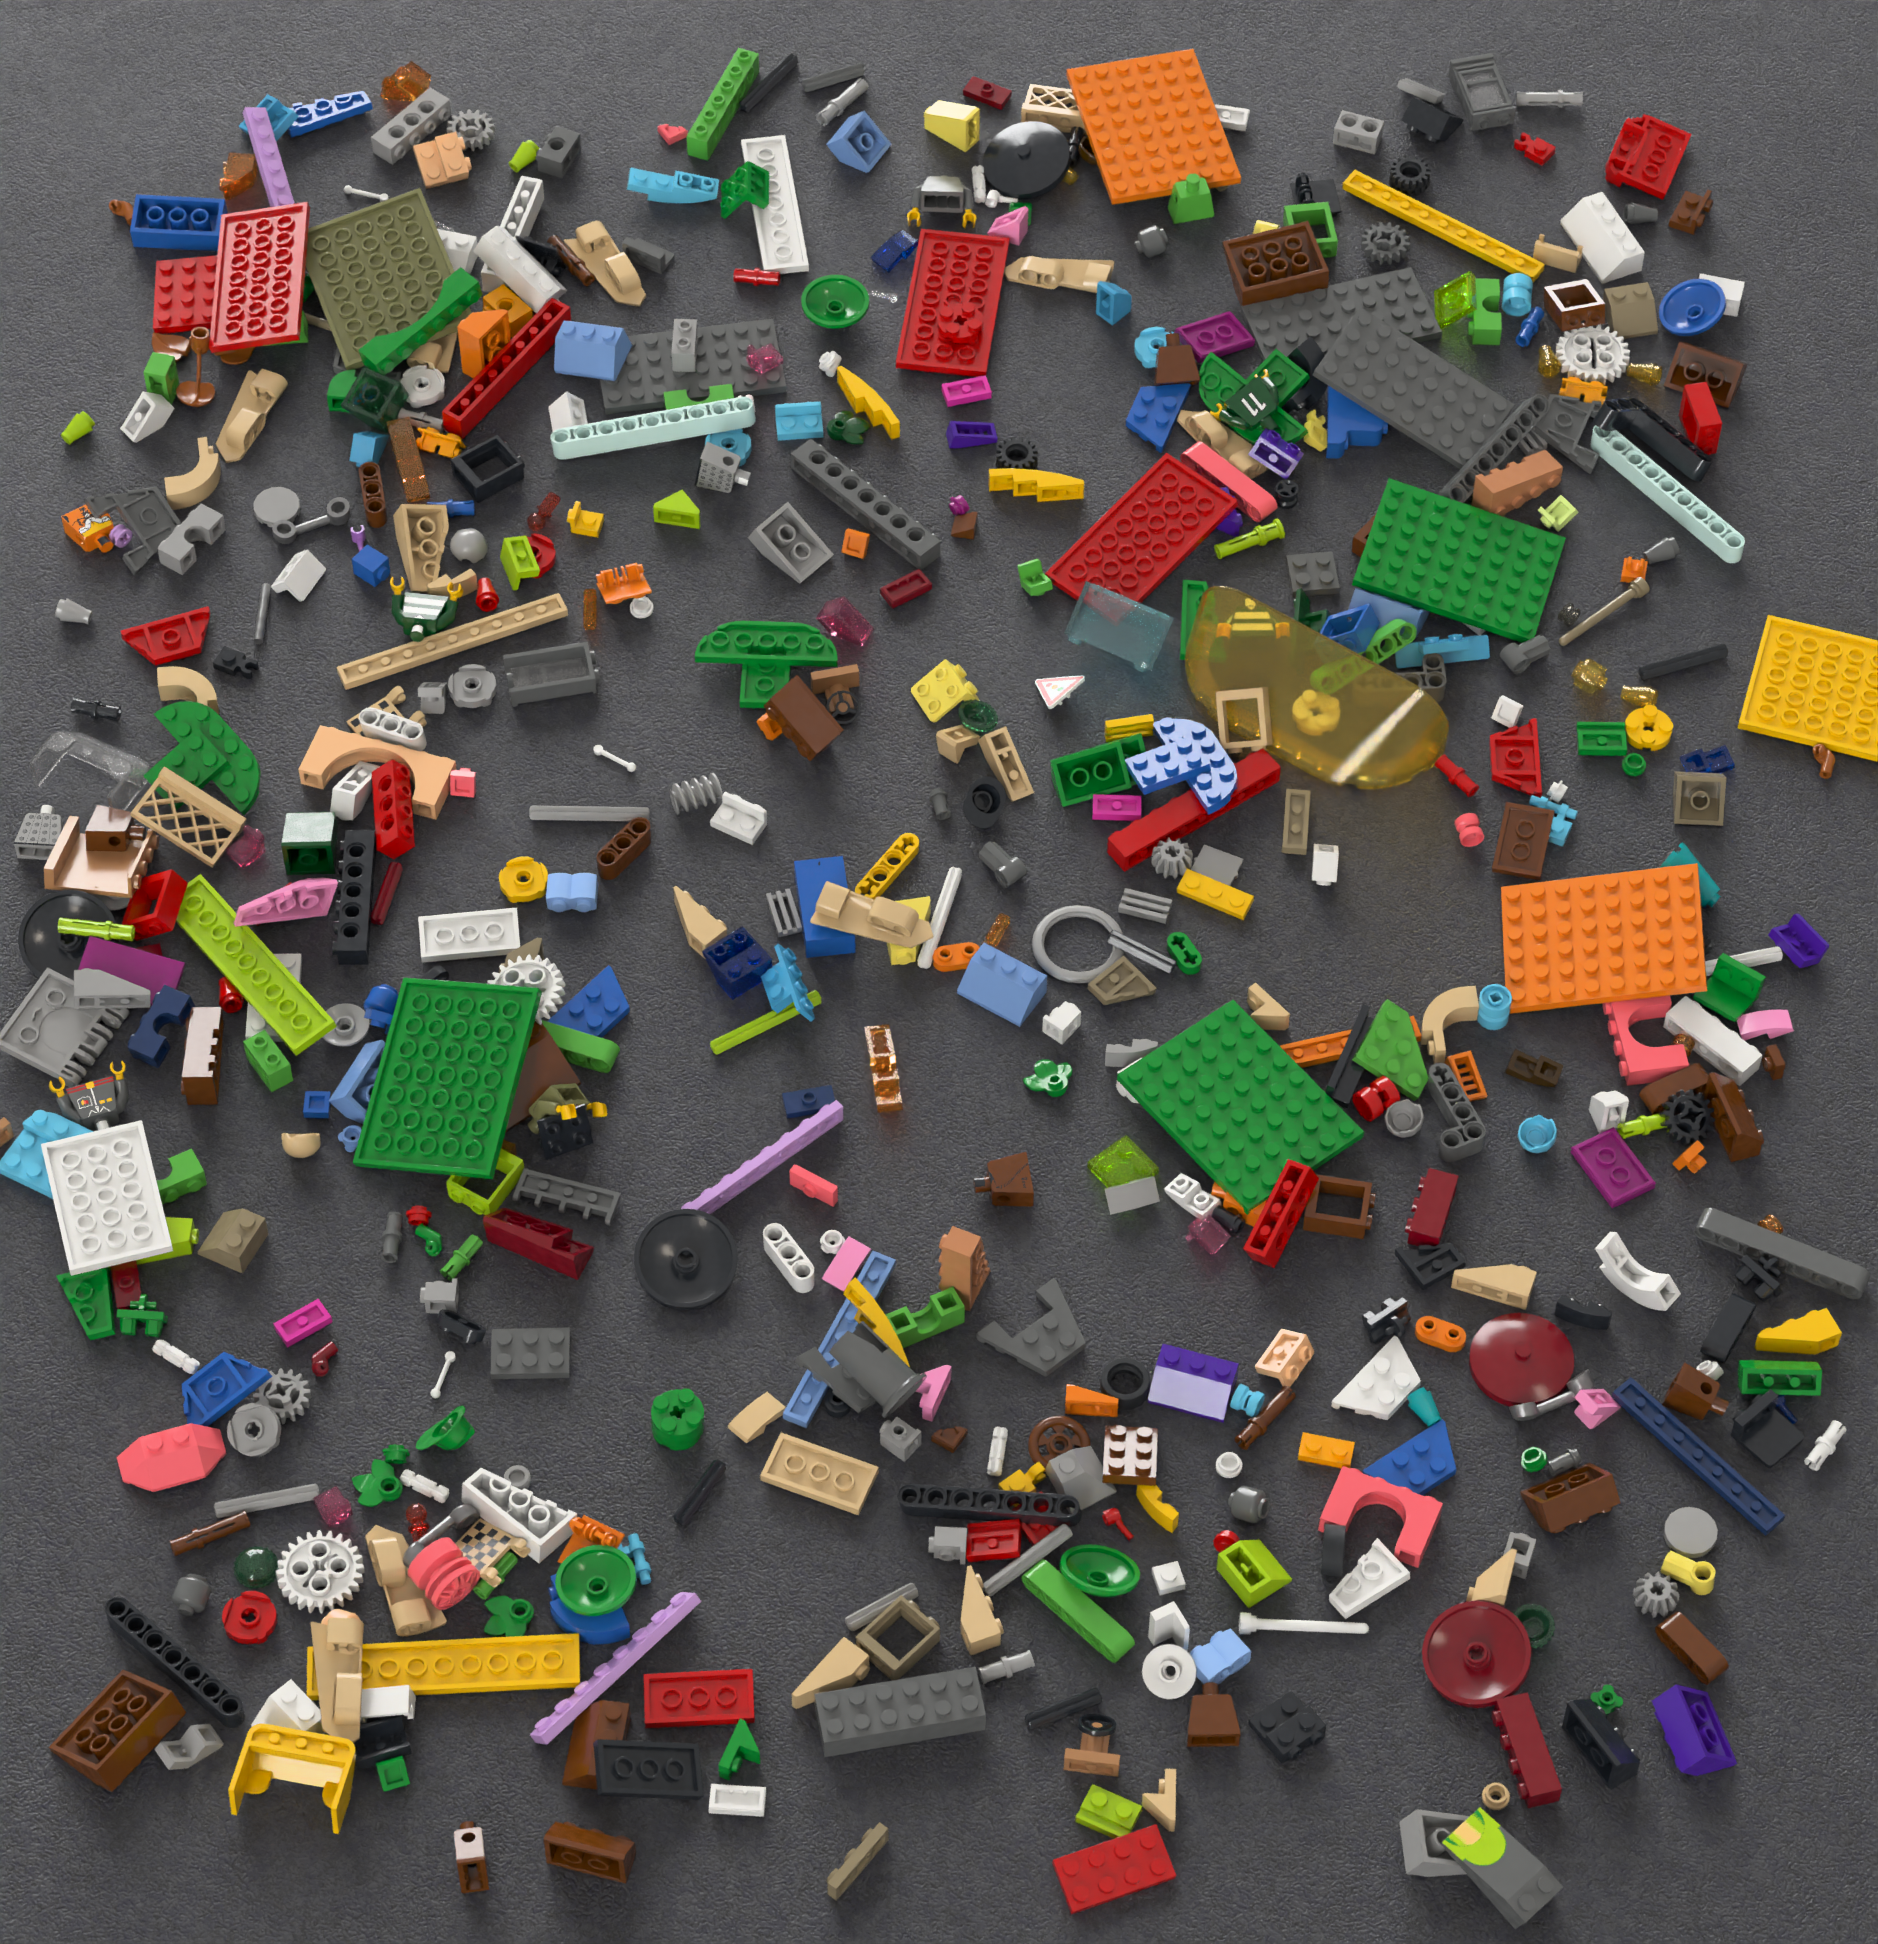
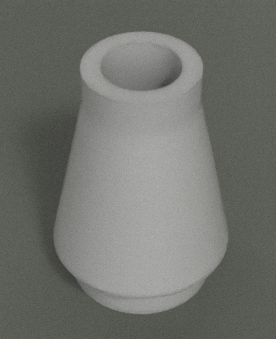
[55,598,92,624]

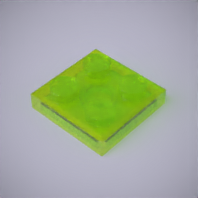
[1434,271,1477,329]
[1087,1135,1159,1188]

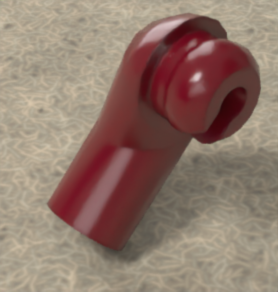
[312,1341,338,1377]

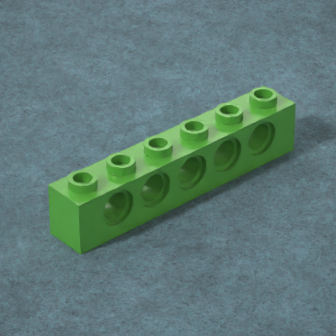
[687,48,759,161]

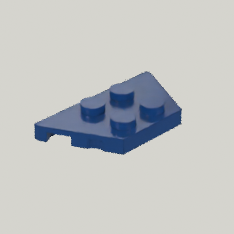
[1126,383,1191,453]
[547,965,630,1038]
[182,1352,273,1427]
[1362,1419,1456,1496]

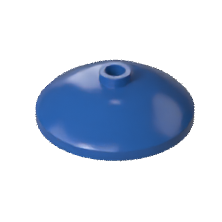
[1659,279,1726,336]

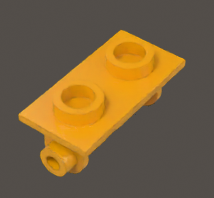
[1559,377,1608,405]
[415,427,466,459]

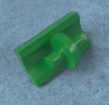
[117,1294,168,1337]

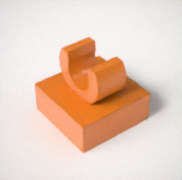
[841,528,870,559]
[1620,556,1648,583]
[756,713,782,741]
[1672,1140,1707,1174]

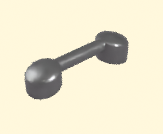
[272,497,350,544]
[1509,1369,1595,1421]
[403,1504,480,1569]

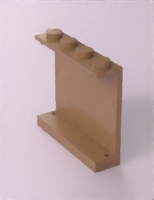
[44,816,160,898]

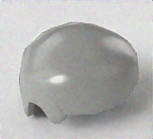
[450,528,488,563]
[1384,1099,1424,1138]

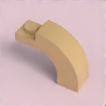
[164,437,221,510]
[157,666,219,714]
[1421,986,1479,1064]

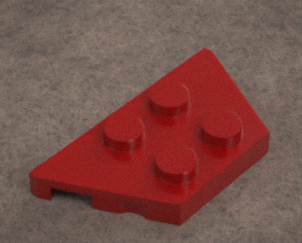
[120,606,211,666]
[1489,718,1542,798]

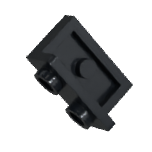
[354,1715,412,1770]

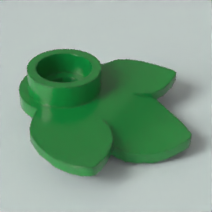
[1023,1059,1073,1097]
[352,1459,403,1507]
[484,1596,534,1637]

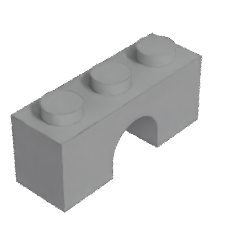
[157,503,226,575]

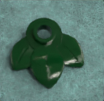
[826,411,870,445]

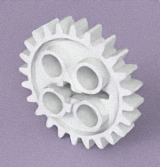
[1555,324,1630,385]
[487,954,566,1025]
[276,1530,365,1613]

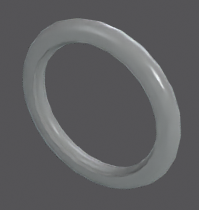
[1032,905,1125,984]

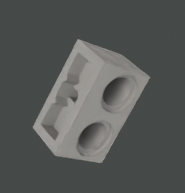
[1333,110,1384,154]
[671,319,698,372]

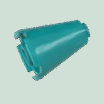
[1659,842,1721,908]

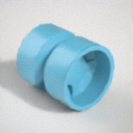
[1502,273,1533,316]
[1477,984,1512,1030]

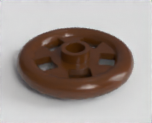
[1028,1416,1091,1473]

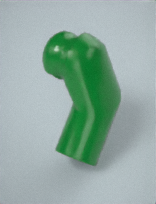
[415,1223,442,1256]

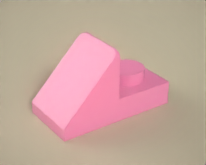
[915,1365,951,1422]
[1574,1389,1621,1429]

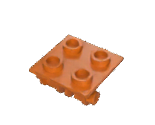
[596,563,652,604]
[557,1515,625,1564]

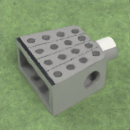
[695,442,751,493]
[14,805,64,860]

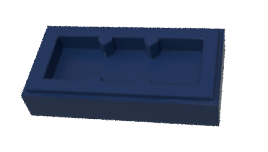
[782,1085,835,1119]

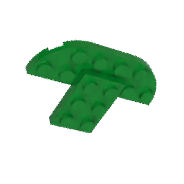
[1199,349,1310,445]
[695,621,838,708]
[143,701,261,815]

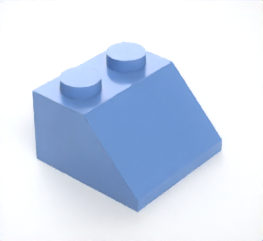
[826,111,891,173]

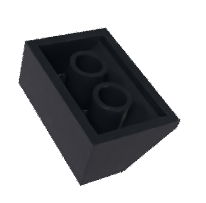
[1562,1699,1640,1790]

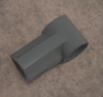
[1500,635,1551,674]
[979,841,1027,888]

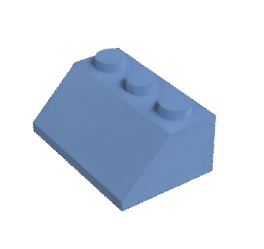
[554,320,632,381]
[1348,588,1430,638]
[957,943,1047,1027]
[329,1040,385,1124]

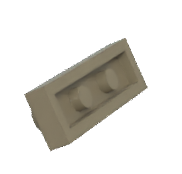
[1282,789,1311,855]
[827,1822,888,1901]

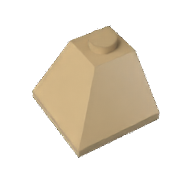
[1466,1549,1517,1607]

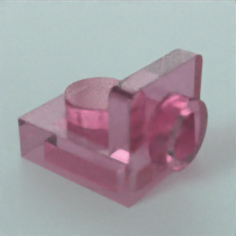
[746,343,783,375]
[226,825,265,869]
[1185,1215,1231,1256]
[313,1486,353,1527]

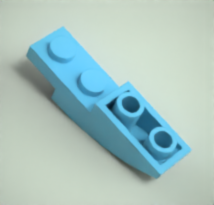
[627,168,719,203]

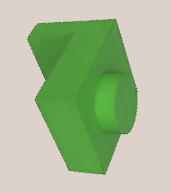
[1018,559,1053,596]

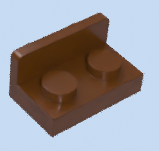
[1669,190,1714,235]

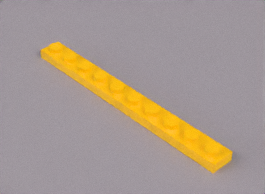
[1342,170,1545,283]

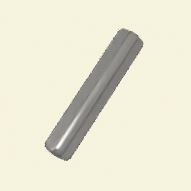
[845,1583,918,1631]

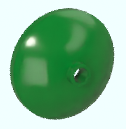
[801,275,869,329]
[555,1545,637,1616]
[1060,1545,1140,1597]

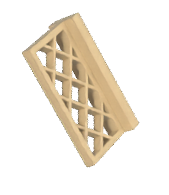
[1021,84,1087,135]
[130,767,246,868]

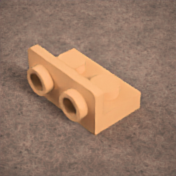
[1255,1329,1314,1388]

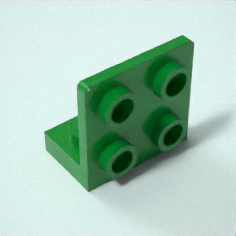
[720,161,769,219]
[1693,953,1766,1022]

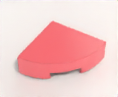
[658,124,688,145]

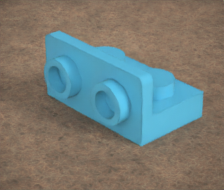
[775,402,823,441]

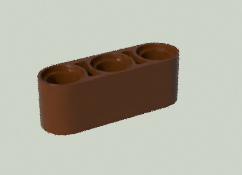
[359,462,387,528]
[596,817,651,880]
[1639,1063,1709,1115]
[1655,1611,1729,1685]

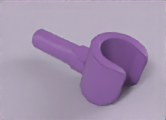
[350,525,366,552]

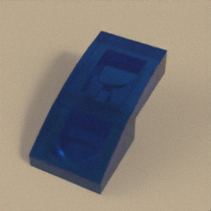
[870,230,919,273]
[1679,745,1735,773]

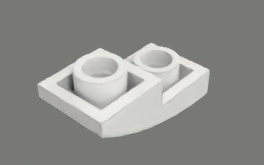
[1164,1173,1222,1222]

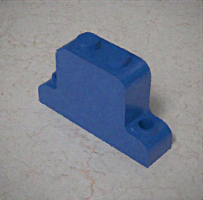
[1326,386,1388,459]

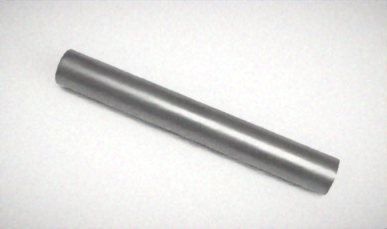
[254,583,271,644]

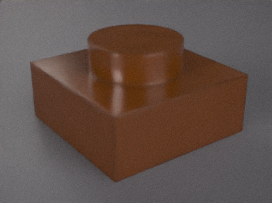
[1762,1044,1786,1080]

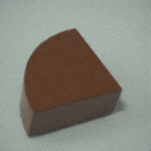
[931,1426,968,1453]

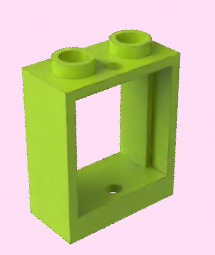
[446,1149,524,1215]

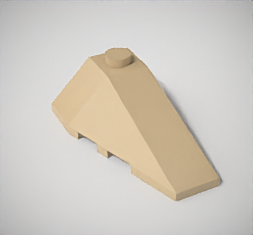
[393,504,449,593]

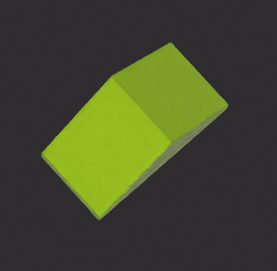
[653,490,701,529]

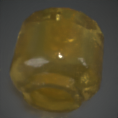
[1571,658,1608,694]

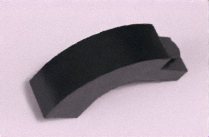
[1282,337,1328,413]

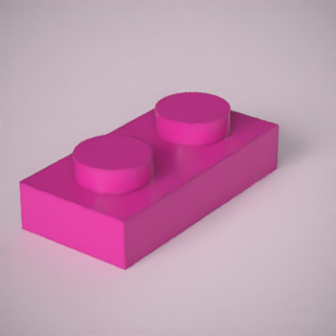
[942,375,992,407]
[1092,794,1142,821]
[274,1299,332,1348]

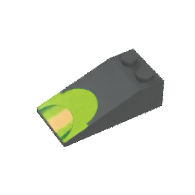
[1440,1808,1563,1929]

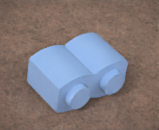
[546,873,598,912]
[1190,1629,1251,1684]

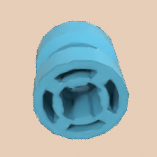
[1230,1384,1265,1417]

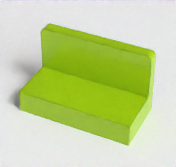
[500,536,540,591]

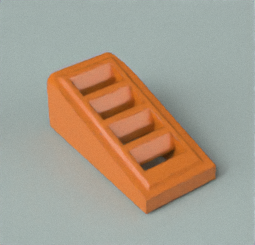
[1444,1050,1487,1102]
[1065,1384,1119,1417]

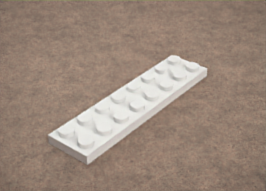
[741,135,809,274]

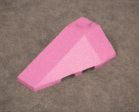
[234,877,338,927]

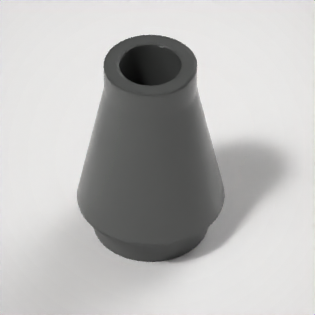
[1623,202,1658,225]
[1643,537,1680,565]

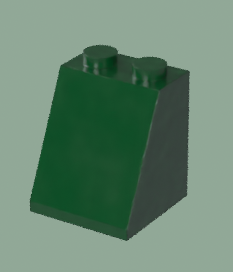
[281,811,338,875]

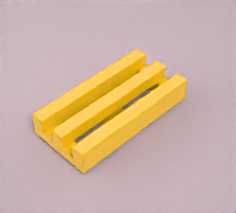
[1104,714,1154,742]

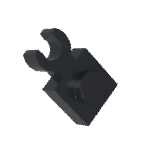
[213,646,259,679]

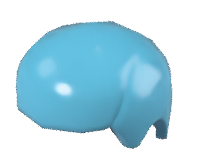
[1518,1115,1557,1153]

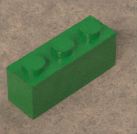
[1737,1360,1822,1396]

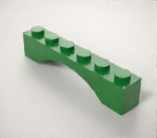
[358,267,483,379]

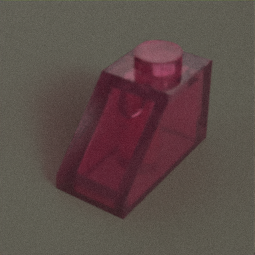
[816,596,874,646]

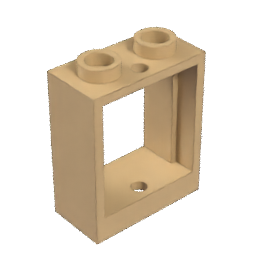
[1216,687,1273,754]

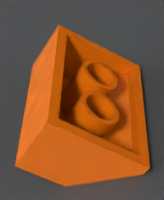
[458,309,511,379]

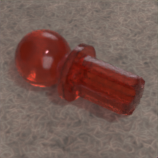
[527,492,561,531]
[406,1504,429,1543]

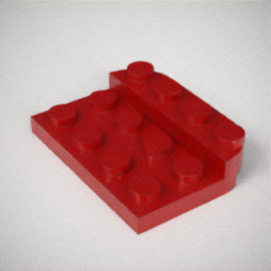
[1605,114,1692,200]

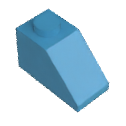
[1096,281,1132,325]
[349,431,389,467]

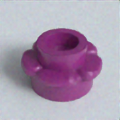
[949,495,969,516]

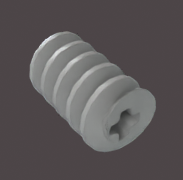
[669,773,723,815]

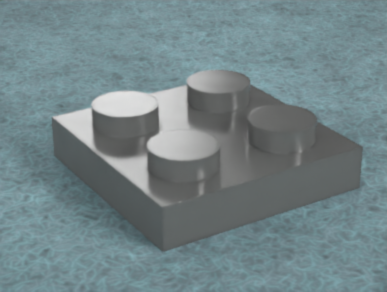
[1286,551,1340,597]

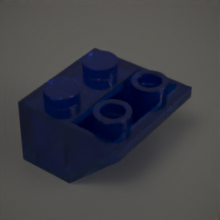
[702,926,772,1000]

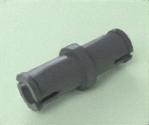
[381,1212,403,1263]

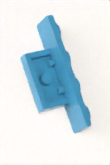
[1395,634,1490,668]
[761,944,815,1021]

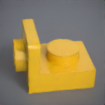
[567,501,604,538]

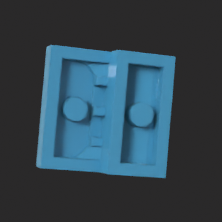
[239,94,299,141]

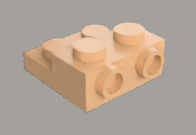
[413,132,472,189]

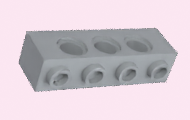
[371,88,451,165]

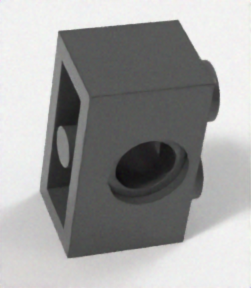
[536,126,581,178]

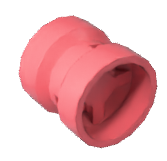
[1454,813,1484,847]

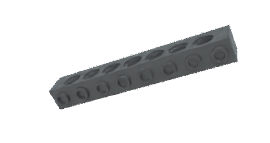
[791,439,940,570]

